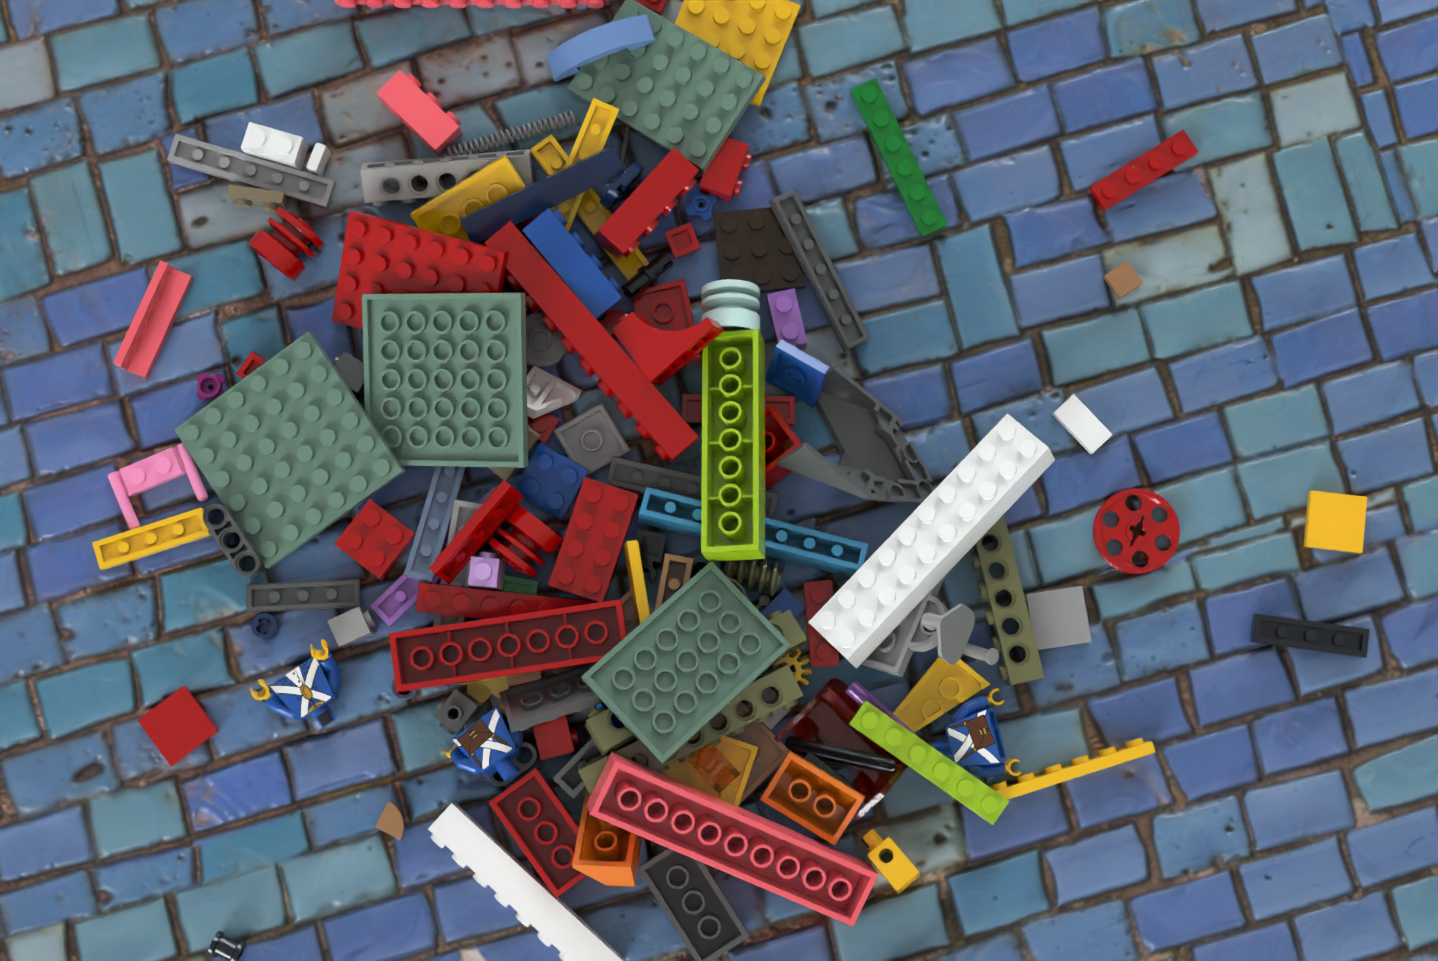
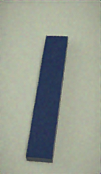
[459,146,625,243]

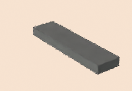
[246,579,362,613]

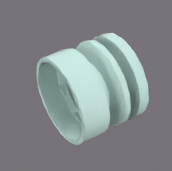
[701,279,760,332]

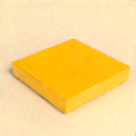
[1303,490,1367,554]

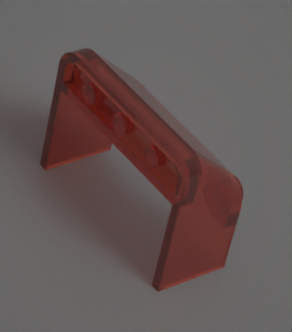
[774,678,908,821]

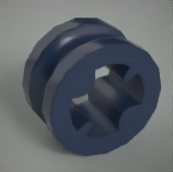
[251,613,280,640]

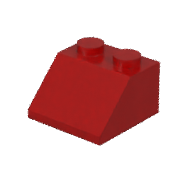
[765,404,803,490]

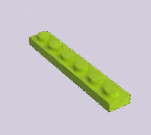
[849,700,1009,825]

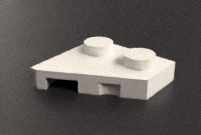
[527,366,582,419]

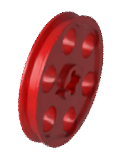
[1093,488,1180,574]

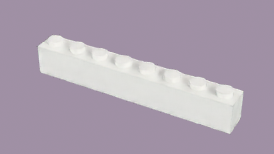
[428,802,624,961]

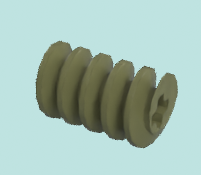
[723,558,785,598]

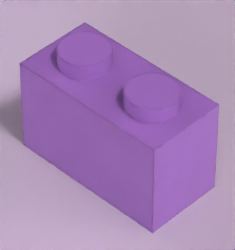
[766,288,807,350]

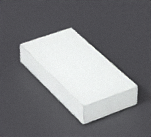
[1052,394,1113,455]

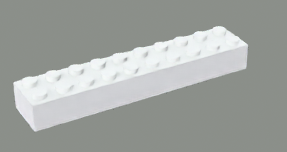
[808,414,1055,669]

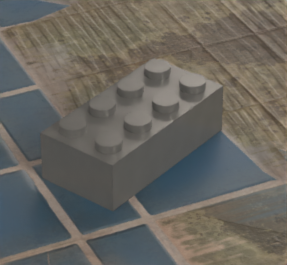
[638,848,750,961]

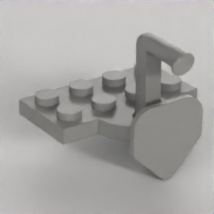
[861,575,999,677]

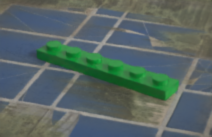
[850,78,948,239]

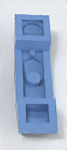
[547,14,656,82]

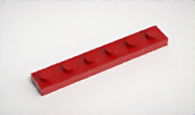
[416,582,591,619]

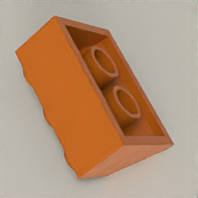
[760,751,865,846]
[572,791,643,887]

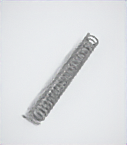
[443,110,578,157]

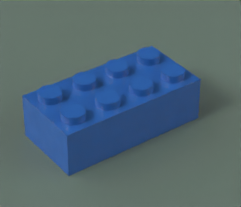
[522,208,622,319]

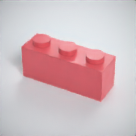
[377,70,462,157]

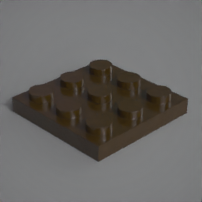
[713,207,806,293]

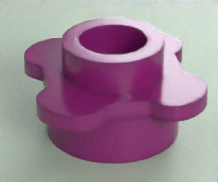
[197,373,225,401]

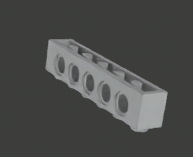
[360,149,534,206]

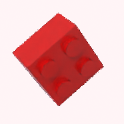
[334,499,416,581]

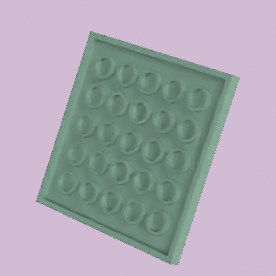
[362,293,528,468]
[174,331,405,569]

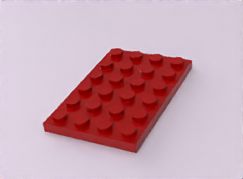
[332,211,509,330]

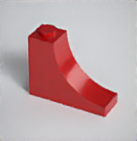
[612,312,724,386]

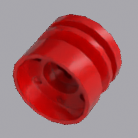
[248,207,325,281]
[487,504,563,578]

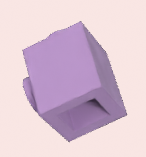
[468,552,506,590]

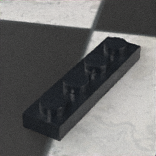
[1250,614,1370,658]

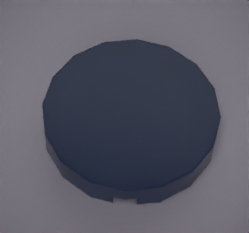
[599,161,644,209]

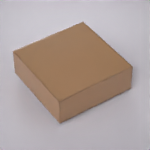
[1103,260,1143,300]

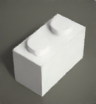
[241,122,309,171]

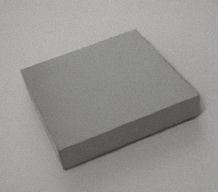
[553,403,631,477]
[1025,586,1092,650]

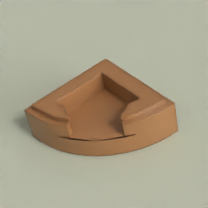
[375,801,405,840]

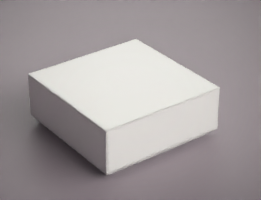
[306,143,331,177]

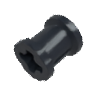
[208,930,246,961]

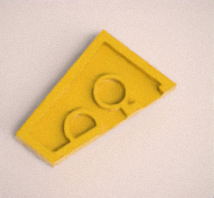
[893,656,991,733]

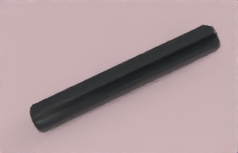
[785,736,897,774]

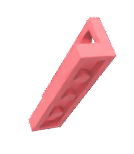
[113,260,194,379]

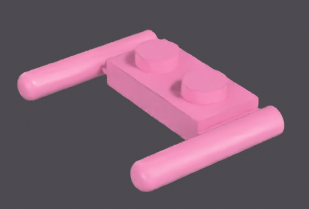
[107,443,208,530]

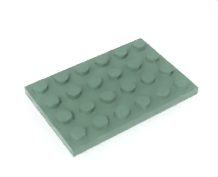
[567,0,766,172]
[581,561,791,765]

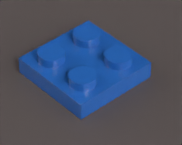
[765,339,830,408]
[515,442,591,520]

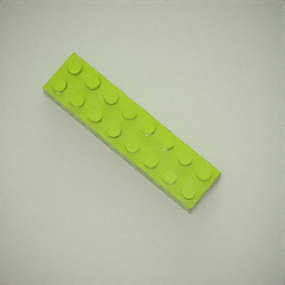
[701,329,765,562]

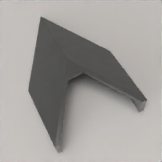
[776,366,934,505]

